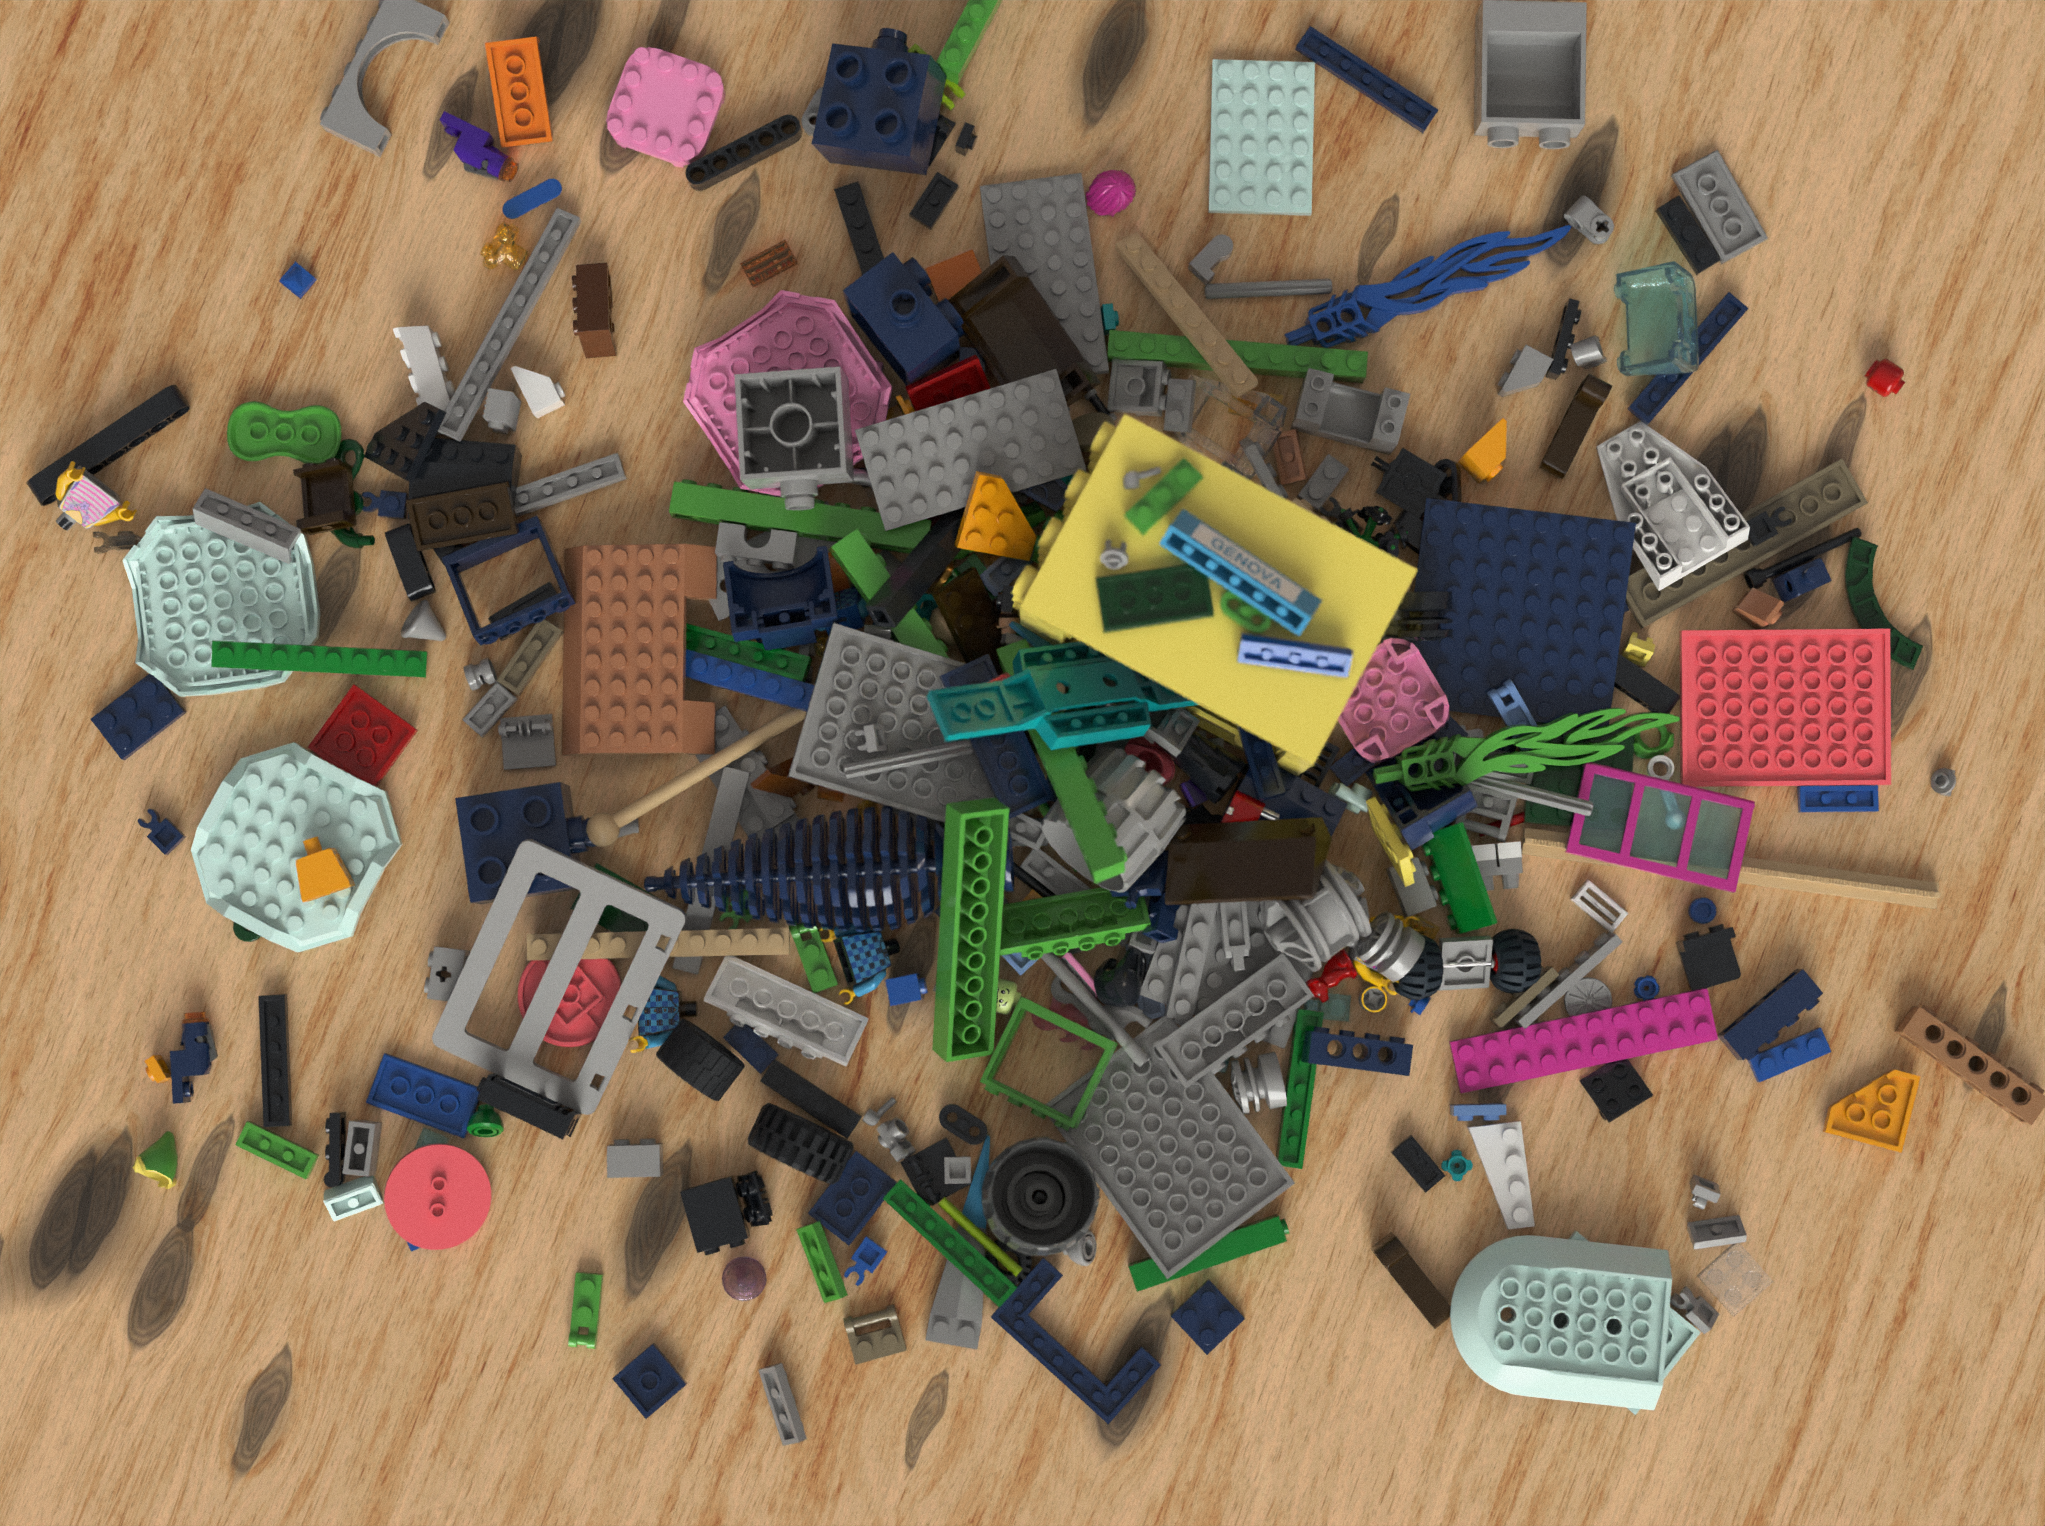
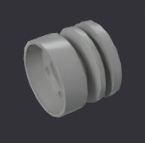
[1355,911,1425,982]
[1230,1052,1287,1115]

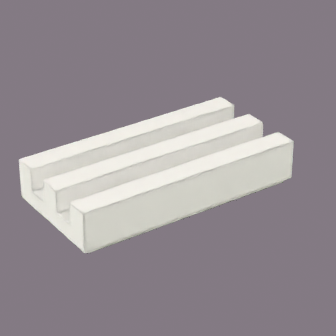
[1570,880,1628,933]

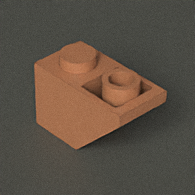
[1732,588,1784,630]

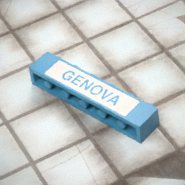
[1159,509,1323,636]

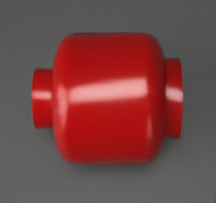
[1864,358,1905,397]

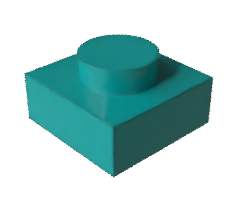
[1100,303,1119,335]

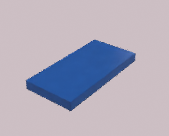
[366,1053,479,1138]

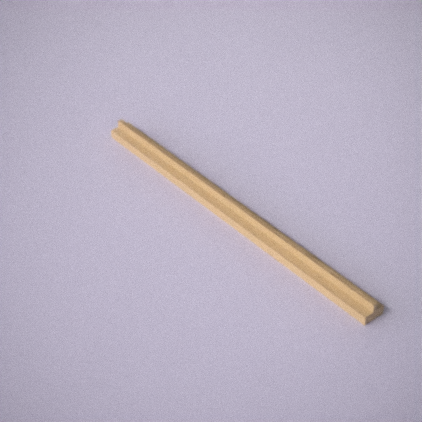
[1521,828,1941,909]

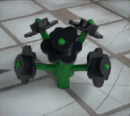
[1333,506,1408,558]

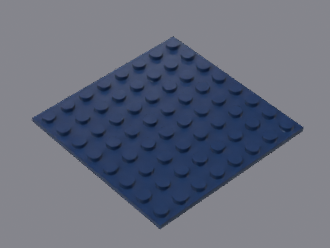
[1409,498,1636,729]

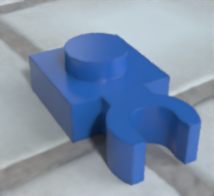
[844,1236,888,1286]

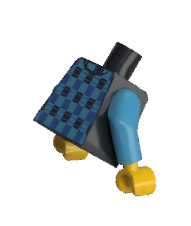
[819,922,900,1005]

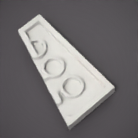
[1467,1121,1535,1229]

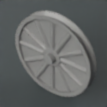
[1564,977,1612,1016]

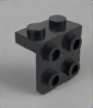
[1676,924,1741,990]

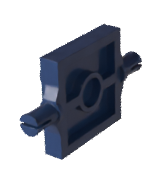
[1110,850,1169,909]

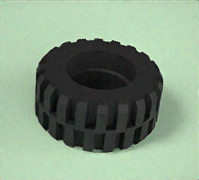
[748,1103,854,1185]

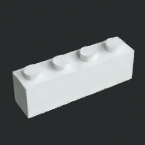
[393,326,455,436]

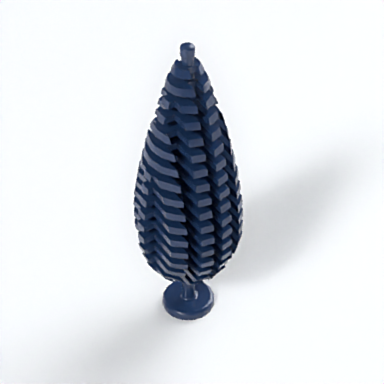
[644,806,1015,932]

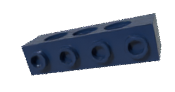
[1301,1026,1413,1076]

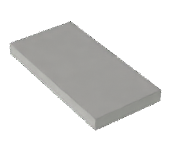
[1671,150,1768,264]

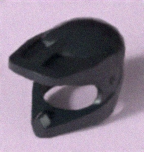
[1094,948,1147,1008]

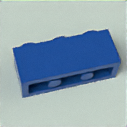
[885,973,928,1006]

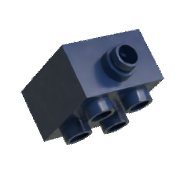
[812,28,947,175]
[843,252,965,386]
[455,782,596,904]

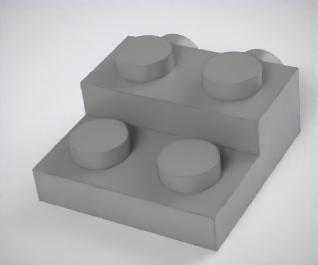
[1107,359,1171,417]

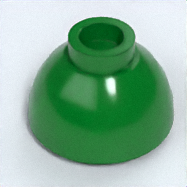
[467,1104,504,1137]

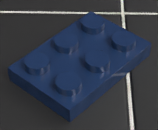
[91,674,187,760]
[808,1150,897,1246]

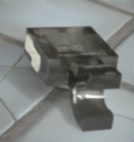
[93,531,142,554]

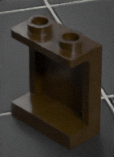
[293,458,356,535]

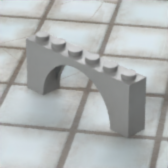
[320,0,449,157]

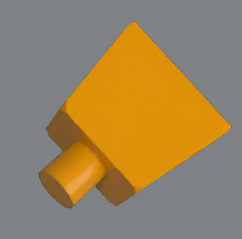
[296,836,355,902]

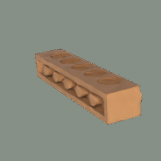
[1894,1005,2045,1125]

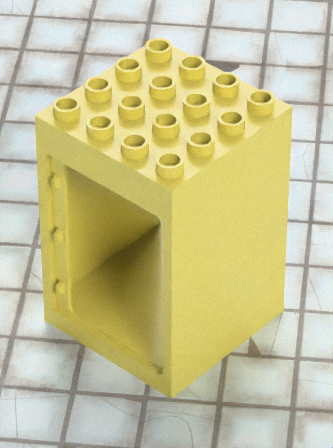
[1012,414,1418,776]

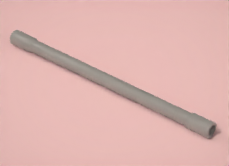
[1003,897,1151,1068]

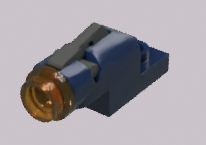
[170,1011,218,1104]

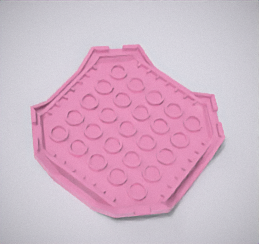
[683,290,893,497]

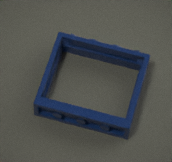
[442,516,576,646]

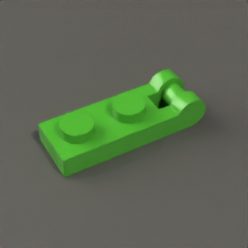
[788,923,839,993]
[568,1272,603,1349]

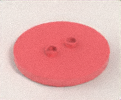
[518,959,622,1047]
[384,1143,491,1250]

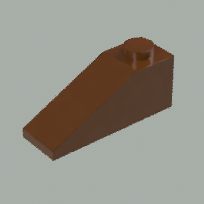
[750,757,815,798]

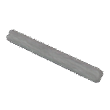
[1205,279,1332,299]
[843,740,973,779]
[1469,776,1594,816]

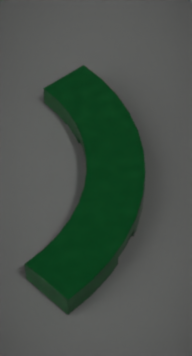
[1845,536,1923,670]

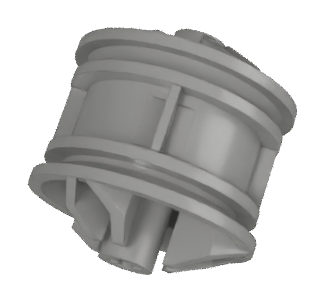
[1260,859,1372,972]

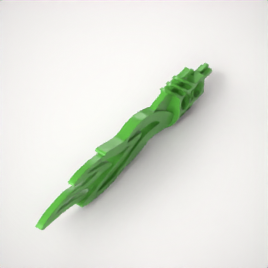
[1373,708,1680,791]

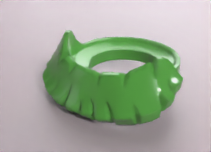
[1633,720,1674,759]

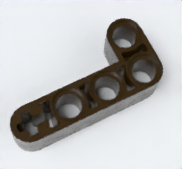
[1539,374,1612,479]
[1370,1232,1451,1329]

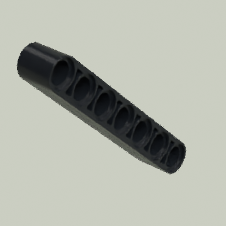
[27,385,191,506]

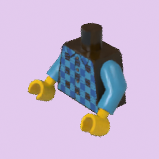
[628,975,698,1053]

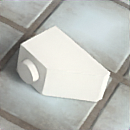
[511,366,565,419]

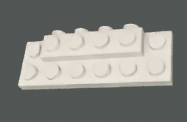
[704,956,869,1066]

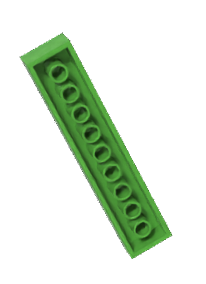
[932,798,1009,1062]

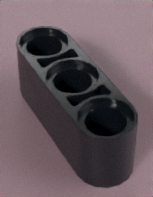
[385,523,436,602]

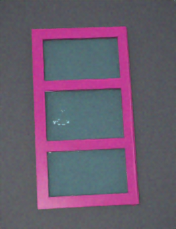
[1565,762,1755,893]

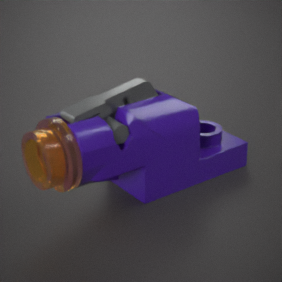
[440,111,519,182]

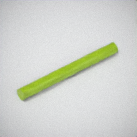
[938,1197,1023,1276]

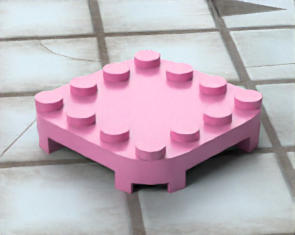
[606,47,726,168]
[1338,638,1450,763]

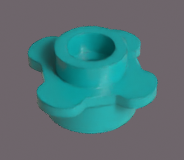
[1441,1150,1473,1181]

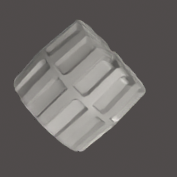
[1041,747,1186,893]

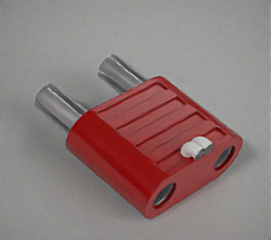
[1220,790,1280,823]

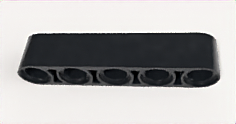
[685,114,802,191]

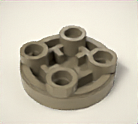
[1072,412,1115,452]

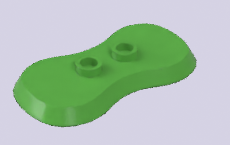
[227,401,341,464]

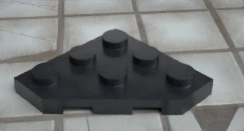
[364,402,447,483]

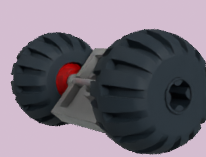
[1392,929,1542,1000]

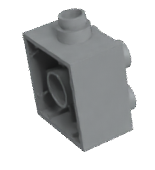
[734,366,854,510]

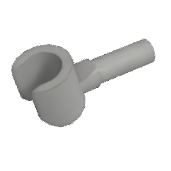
[1123,467,1161,489]
[863,1097,896,1126]

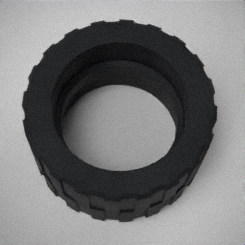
[656,1019,745,1101]

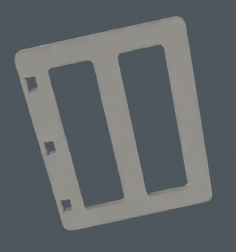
[432,839,686,1115]

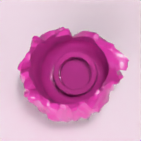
[1086,170,1136,217]

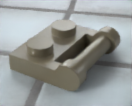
[843,1304,907,1365]

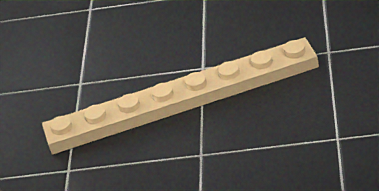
[1115,231,1259,398]

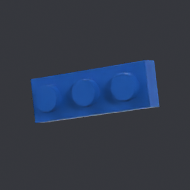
[1797,785,1879,813]
[1748,1028,1831,1082]

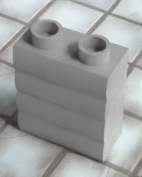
[1474,0,1587,149]

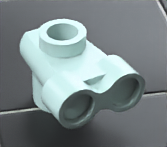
[1328,782,1373,814]

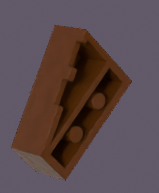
[572,263,617,358]

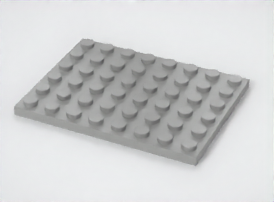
[788,623,1001,823]
[1045,1016,1295,1279]

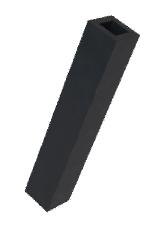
[865,507,965,628]

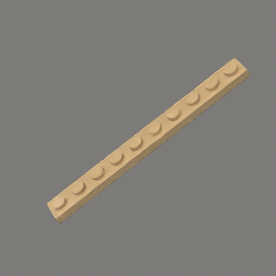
[527,928,790,961]

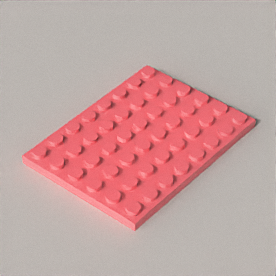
[1679,629,1891,787]

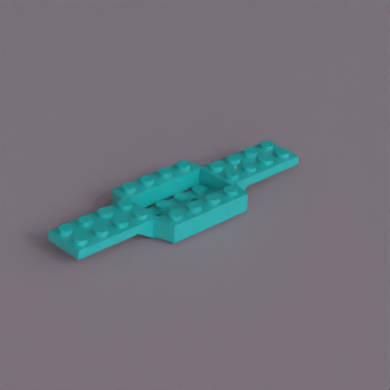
[926,641,1199,750]

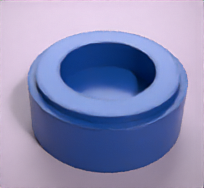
[1688,898,1716,924]

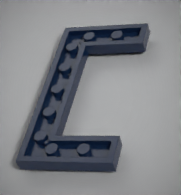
[991,1257,1161,1424]

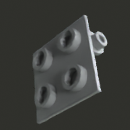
[498,714,556,770]

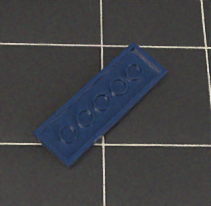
[939,654,1054,819]

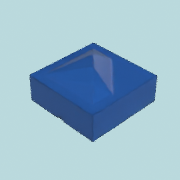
[279,262,317,299]

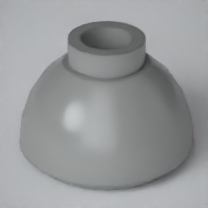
[1063,1230,1096,1266]

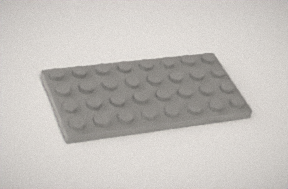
[980,173,1109,375]
[855,369,1086,531]

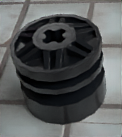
[1397,591,1453,641]

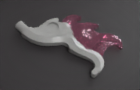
[1031,976,1153,1050]

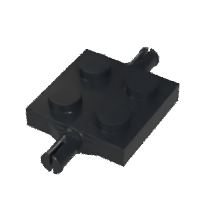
[1371,447,1450,519]

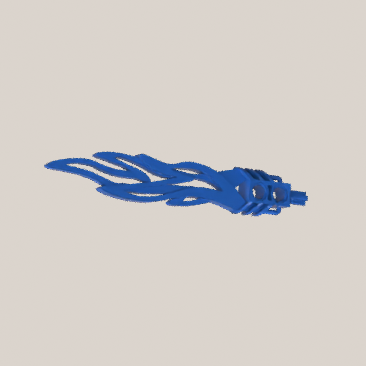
[1284,225,1571,348]

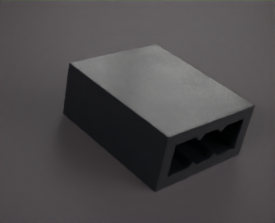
[680,1175,750,1256]

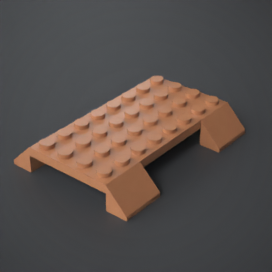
[562,544,717,756]

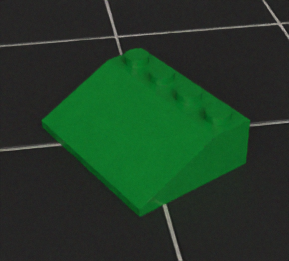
[1421,822,1498,934]

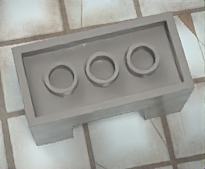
[1291,368,1410,455]

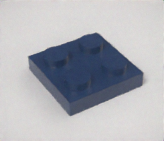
[1170,1279,1245,1355]
[612,1343,687,1419]

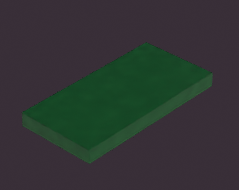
[1096,564,1214,633]

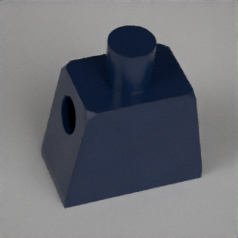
[1772,557,1832,603]

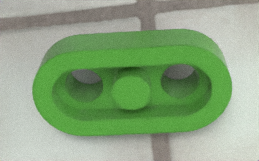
[1220,590,1271,634]

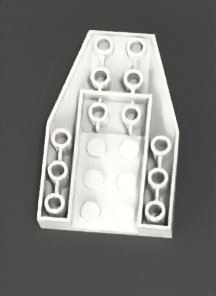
[1596,421,1750,591]

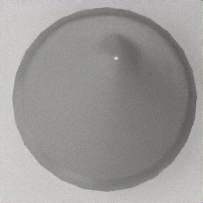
[401,600,446,641]

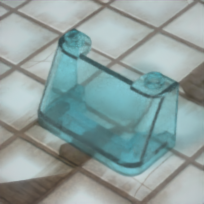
[1614,261,1699,376]

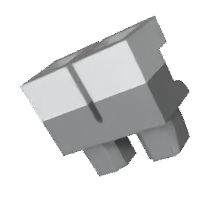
[1471,841,1523,891]

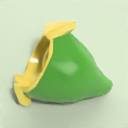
[133,1131,178,1189]

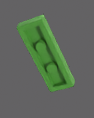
[1124,458,1203,536]
[235,1121,319,1179]
[796,1221,848,1303]

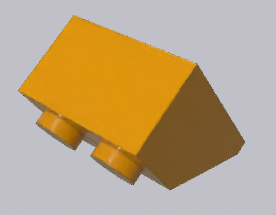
[1458,418,1507,484]

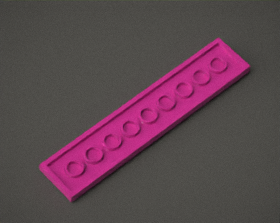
[1449,988,1718,1093]

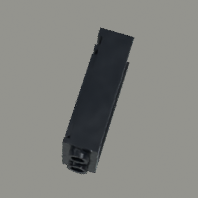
[477,1073,582,1140]

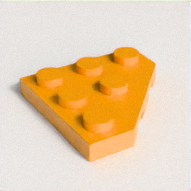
[955,471,1037,561]
[1822,1069,1921,1153]

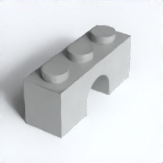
[715,522,799,570]

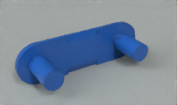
[502,179,562,219]

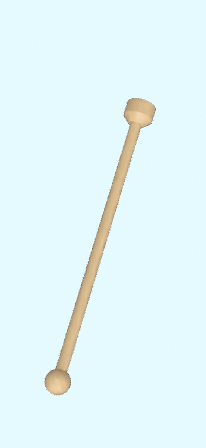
[586,607,956,847]

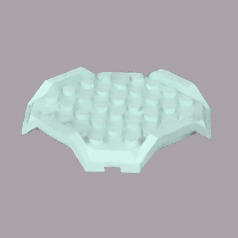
[123,502,320,697]
[191,742,403,952]

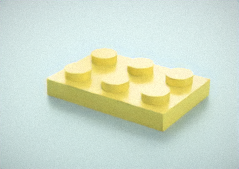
[1366,797,1416,887]

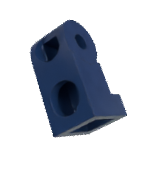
[1142,890,1181,943]

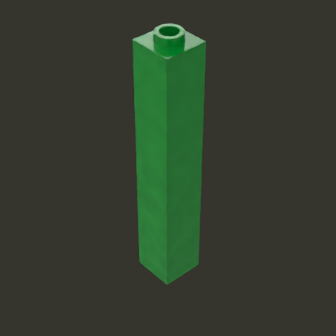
[1128,1214,1289,1292]

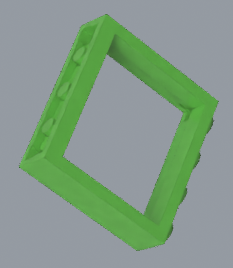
[980,996,1118,1131]

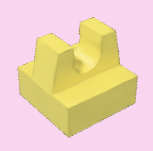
[1621,632,1655,667]

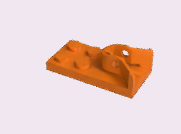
[485,37,553,148]

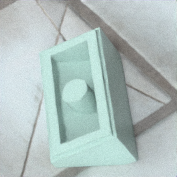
[323,1175,383,1221]

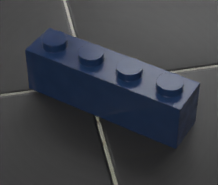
[1717,969,1823,1061]

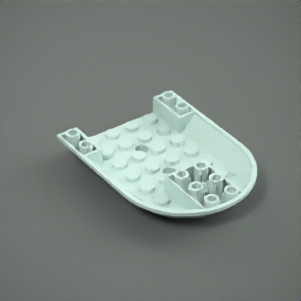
[1450,1235,1672,1410]

